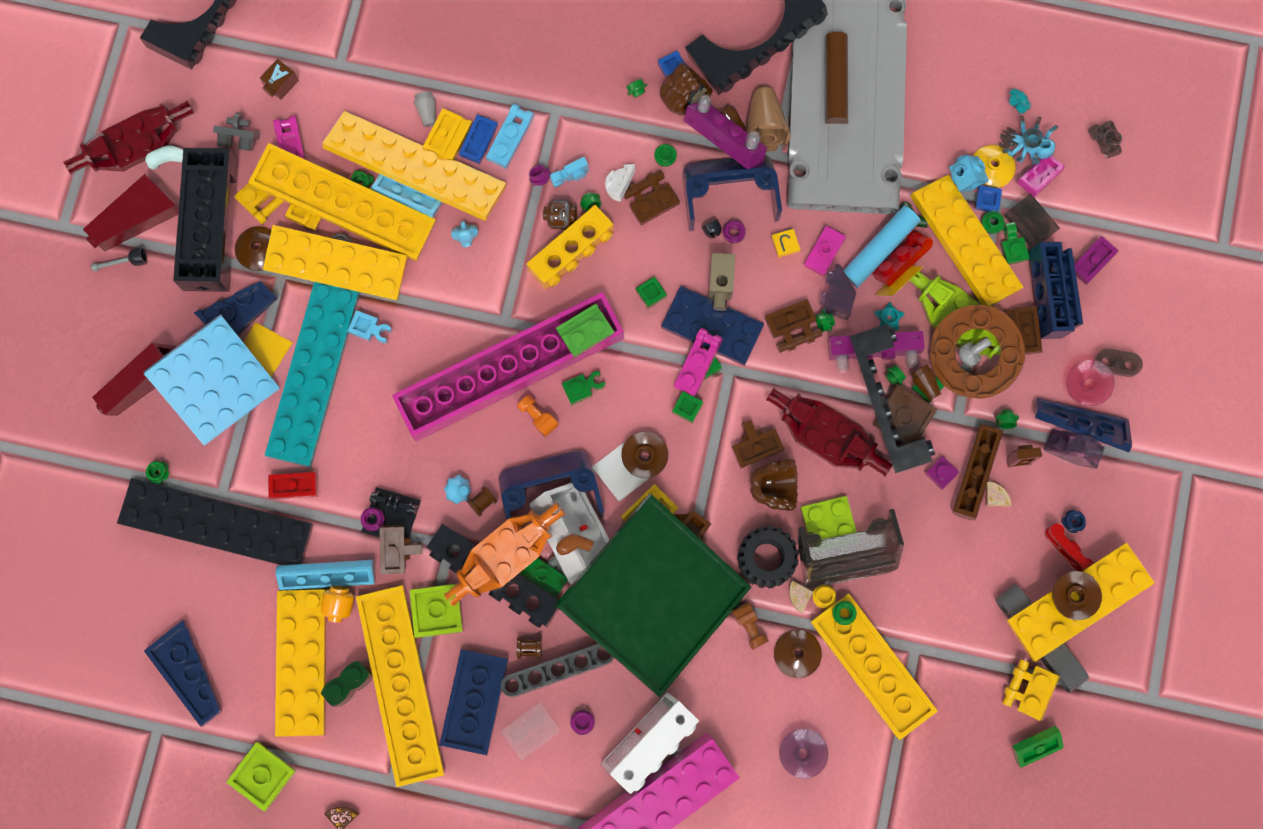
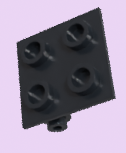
[361,487,421,538]

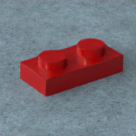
[268,472,318,500]

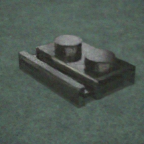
[1004,194,1060,249]

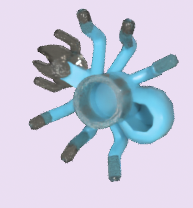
[999,115,1058,164]

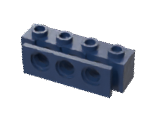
[1028,242,1083,339]

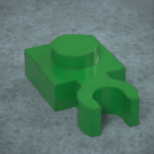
[561,371,605,406]

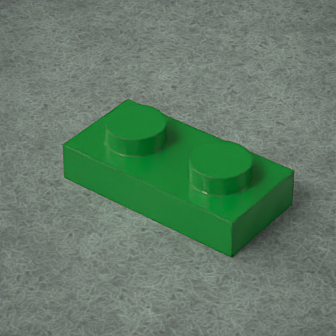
[1012,726,1064,768]

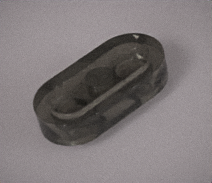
[1094,349,1143,377]

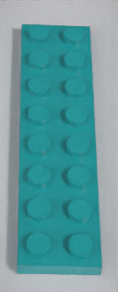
[264,282,361,468]

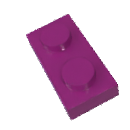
[1074,236,1119,285]

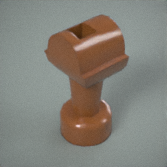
[731,602,769,650]

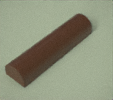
[825,32,848,124]
[953,424,1004,520]

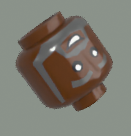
[543,199,577,230]

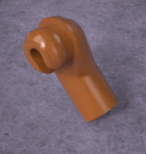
[556,534,593,555]

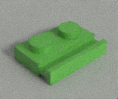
[556,304,614,358]

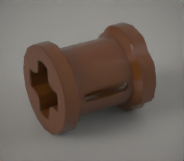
[466,486,498,517]
[516,637,542,659]

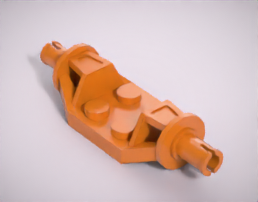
[444,502,566,606]

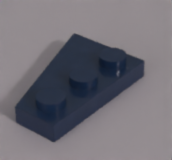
[194,281,277,336]

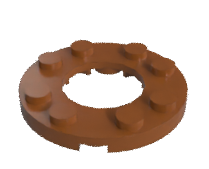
[930,305,1026,399]

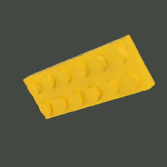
[910,175,1023,306]
[263,225,408,301]
[1006,543,1155,662]
[275,589,326,737]
[810,594,938,740]

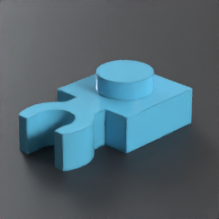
[550,157,589,188]
[347,310,392,344]

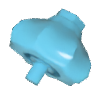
[451,221,478,247]
[443,475,472,504]

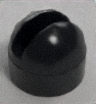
[702,219,722,239]

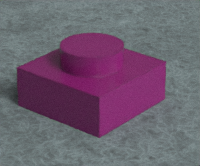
[925,456,960,490]

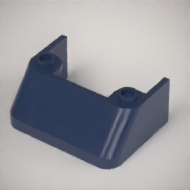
[682,156,782,231]
[498,450,605,519]

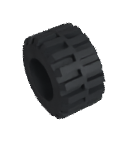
[737,526,799,589]

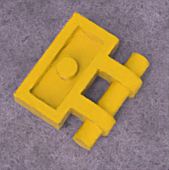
[1002,659,1060,721]

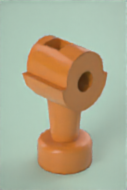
[517,394,559,438]

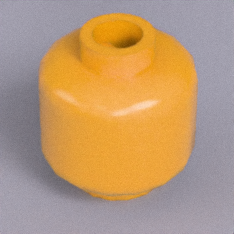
[321,586,354,623]

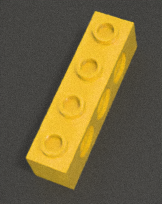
[526,205,614,290]

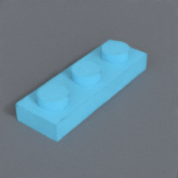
[371,174,443,218]

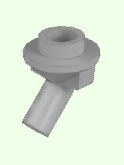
[959,337,992,366]

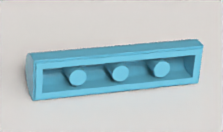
[841,205,921,288]
[275,559,375,590]

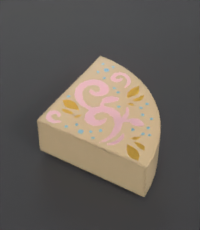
[986,482,1011,507]
[789,581,813,614]

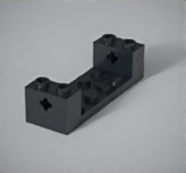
[173,148,238,292]
[850,324,936,473]

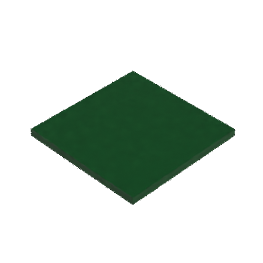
[555,494,752,697]

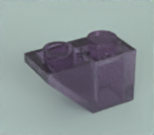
[819,264,857,320]
[1044,429,1105,469]

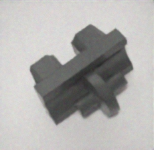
[213,112,260,151]

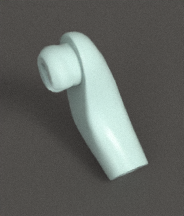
[145,145,183,169]

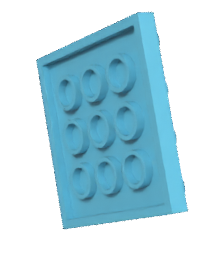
[143,314,280,446]

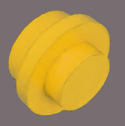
[812,584,836,609]

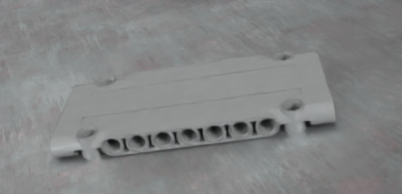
[787,0,907,214]

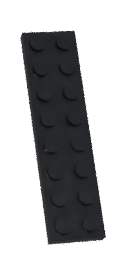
[117,478,313,565]

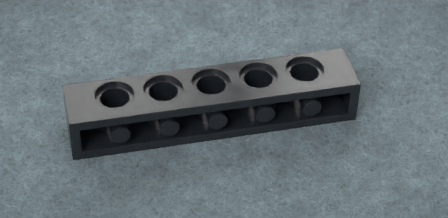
[426,524,559,628]

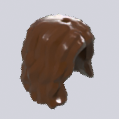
[660,63,713,116]
[749,460,798,511]

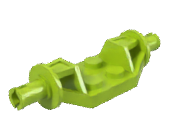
[909,271,1001,359]

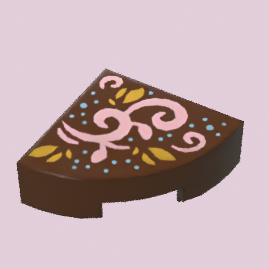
[324,807,359,829]

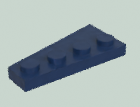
[1034,398,1132,453]
[144,620,223,727]

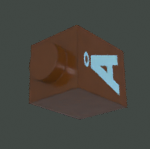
[260,59,299,100]

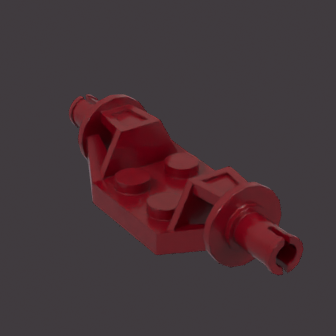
[63,101,194,174]
[766,388,893,477]

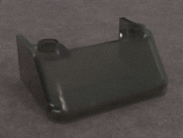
[797,509,904,588]

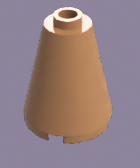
[746,86,791,152]

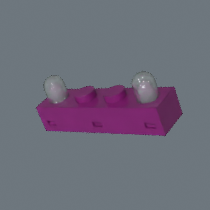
[684,94,767,169]
[827,331,925,373]

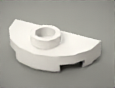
[605,164,636,202]

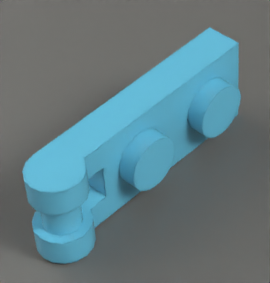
[486,104,535,169]

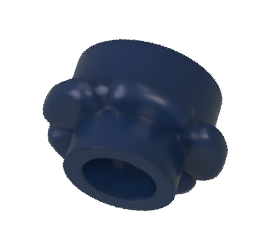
[1062,510,1086,533]

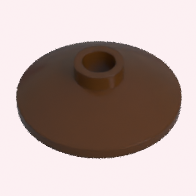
[235,227,271,271]
[621,432,668,478]
[1052,571,1102,620]
[774,630,822,678]

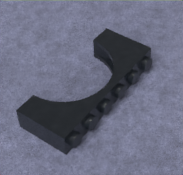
[140,0,236,70]
[685,0,828,96]

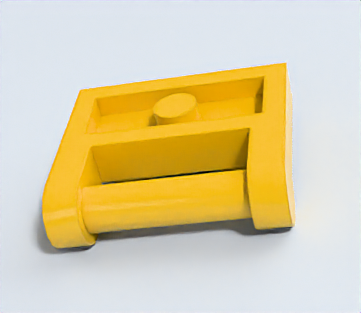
[234,184,284,225]

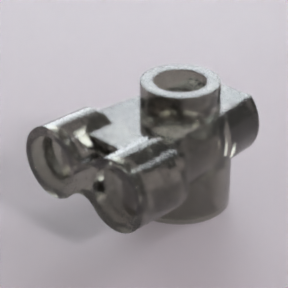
[1088,121,1122,158]

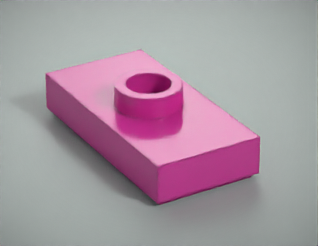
[1017,156,1065,197]
[804,226,846,277]

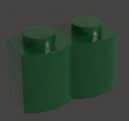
[321,661,373,707]

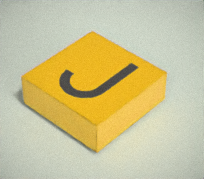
[771,229,801,258]

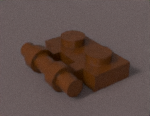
[623,170,680,226]
[764,299,823,353]

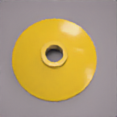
[973,145,1016,188]

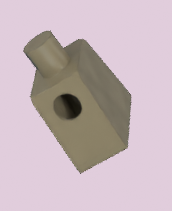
[708,253,735,311]

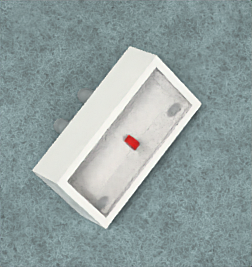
[529,483,609,585]
[601,692,699,794]

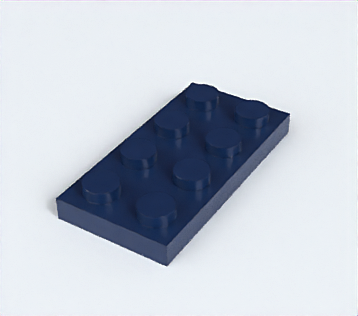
[661,286,764,366]
[439,649,509,756]

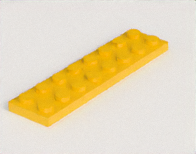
[322,111,506,221]
[248,143,436,262]
[356,585,445,787]

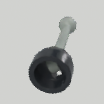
[91,247,147,272]

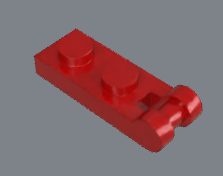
[872,230,933,287]
[1045,523,1094,572]

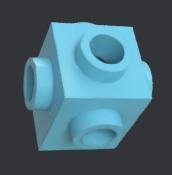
[949,154,989,192]

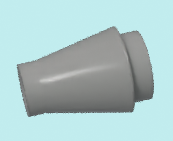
[413,92,436,127]

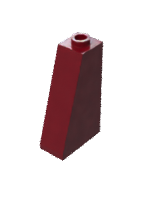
[83,174,179,252]
[92,343,176,416]

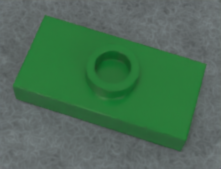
[519,558,568,598]

